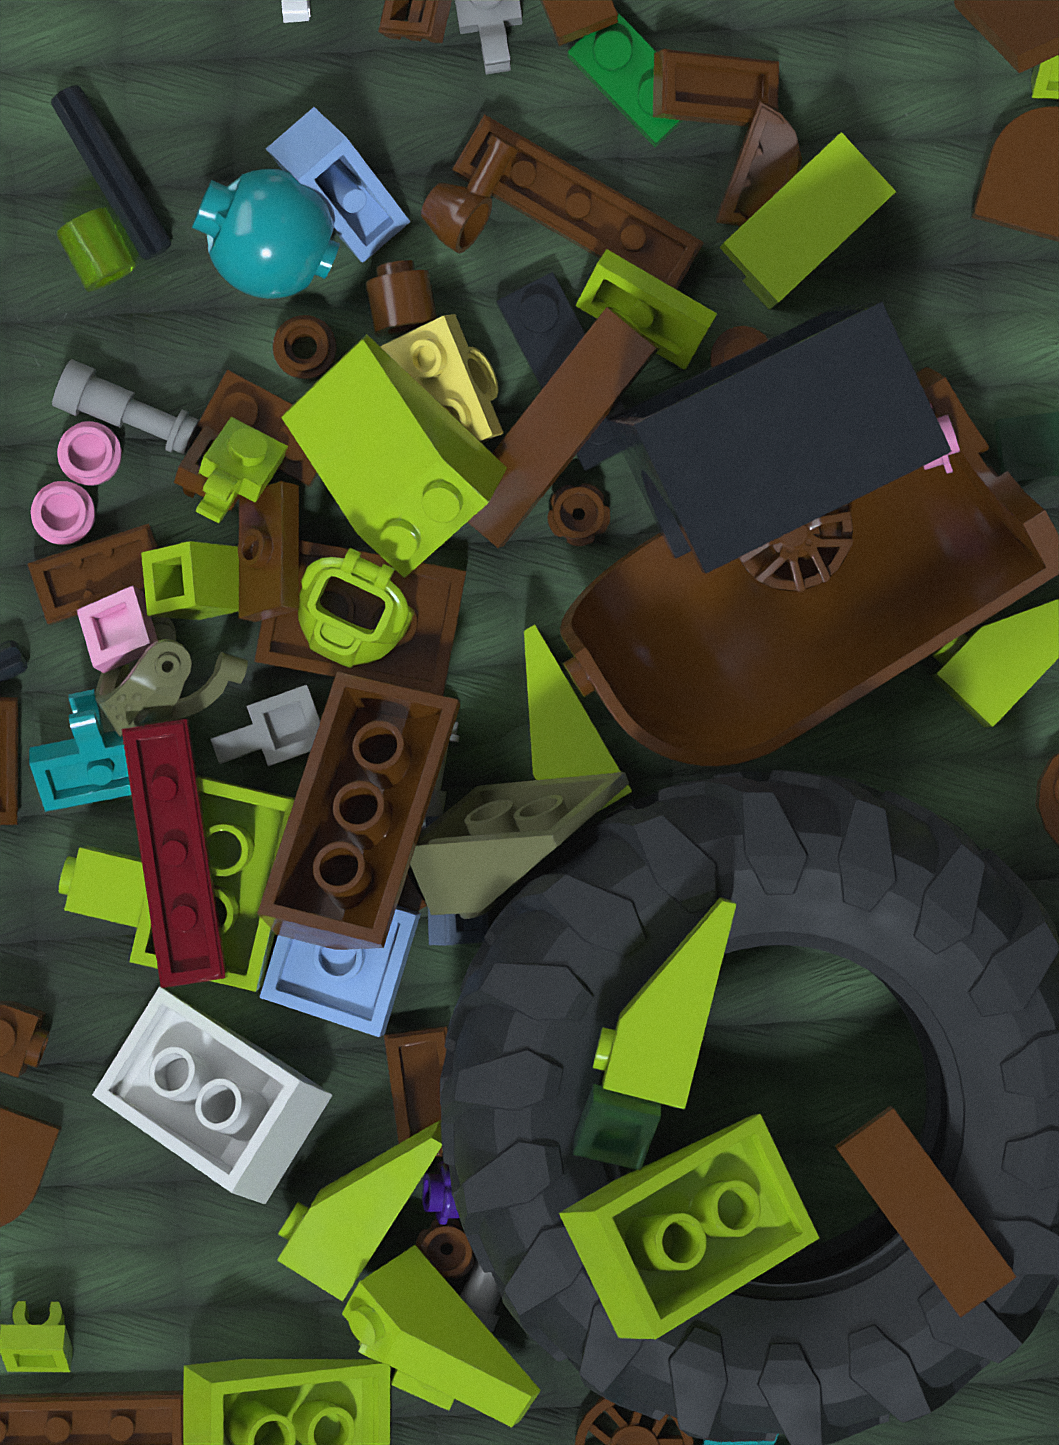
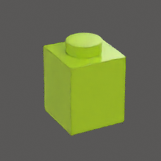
[141,541,239,620]
[58,845,146,928]

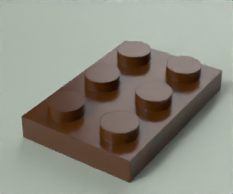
[254,540,467,696]

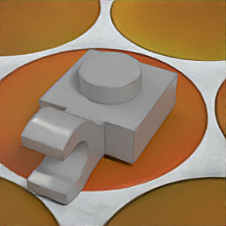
[455,0,522,75]
[211,685,320,767]

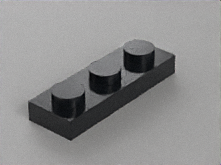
[496,272,625,472]

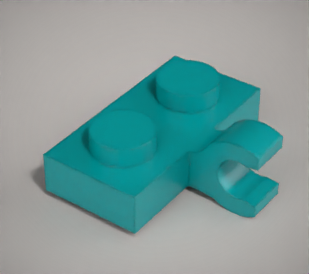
[29,689,131,812]

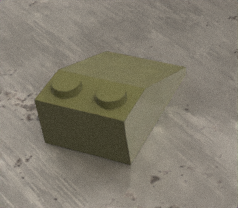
[410,772,629,919]

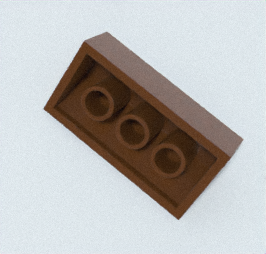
[257,672,461,950]

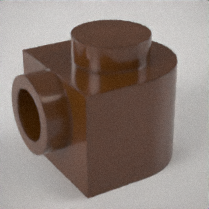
[366,260,437,337]
[0,1001,50,1078]

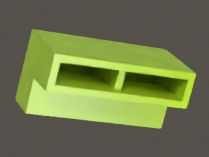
[719,132,896,309]

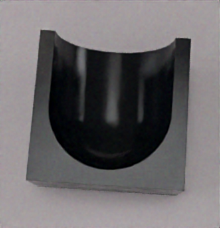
[607,302,952,574]

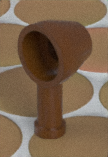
[421,134,520,254]

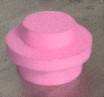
[57,421,122,486]
[31,481,96,545]

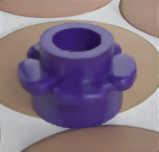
[422,1161,459,1225]

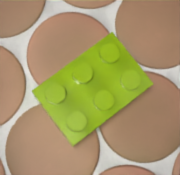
[129,775,295,992]

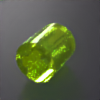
[56,207,137,292]

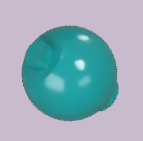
[191,169,340,299]

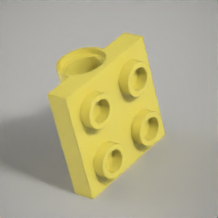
[380,314,503,443]

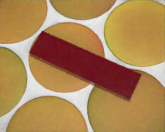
[122,719,228,988]

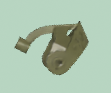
[95,617,248,737]

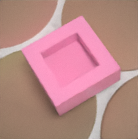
[77,586,158,673]

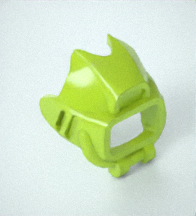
[298,548,415,668]

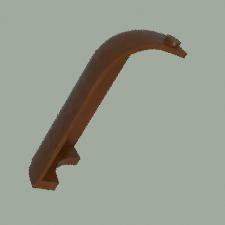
[560,366,1059,766]

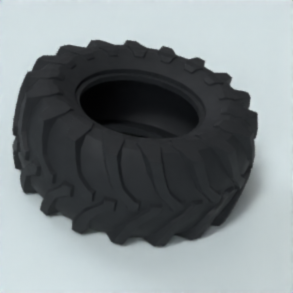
[440,770,1059,1445]

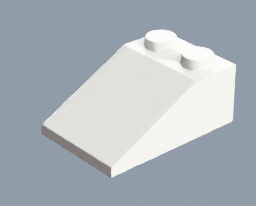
[92,986,332,1204]

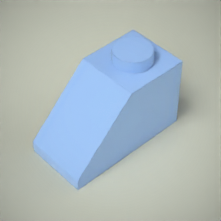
[266,107,410,263]

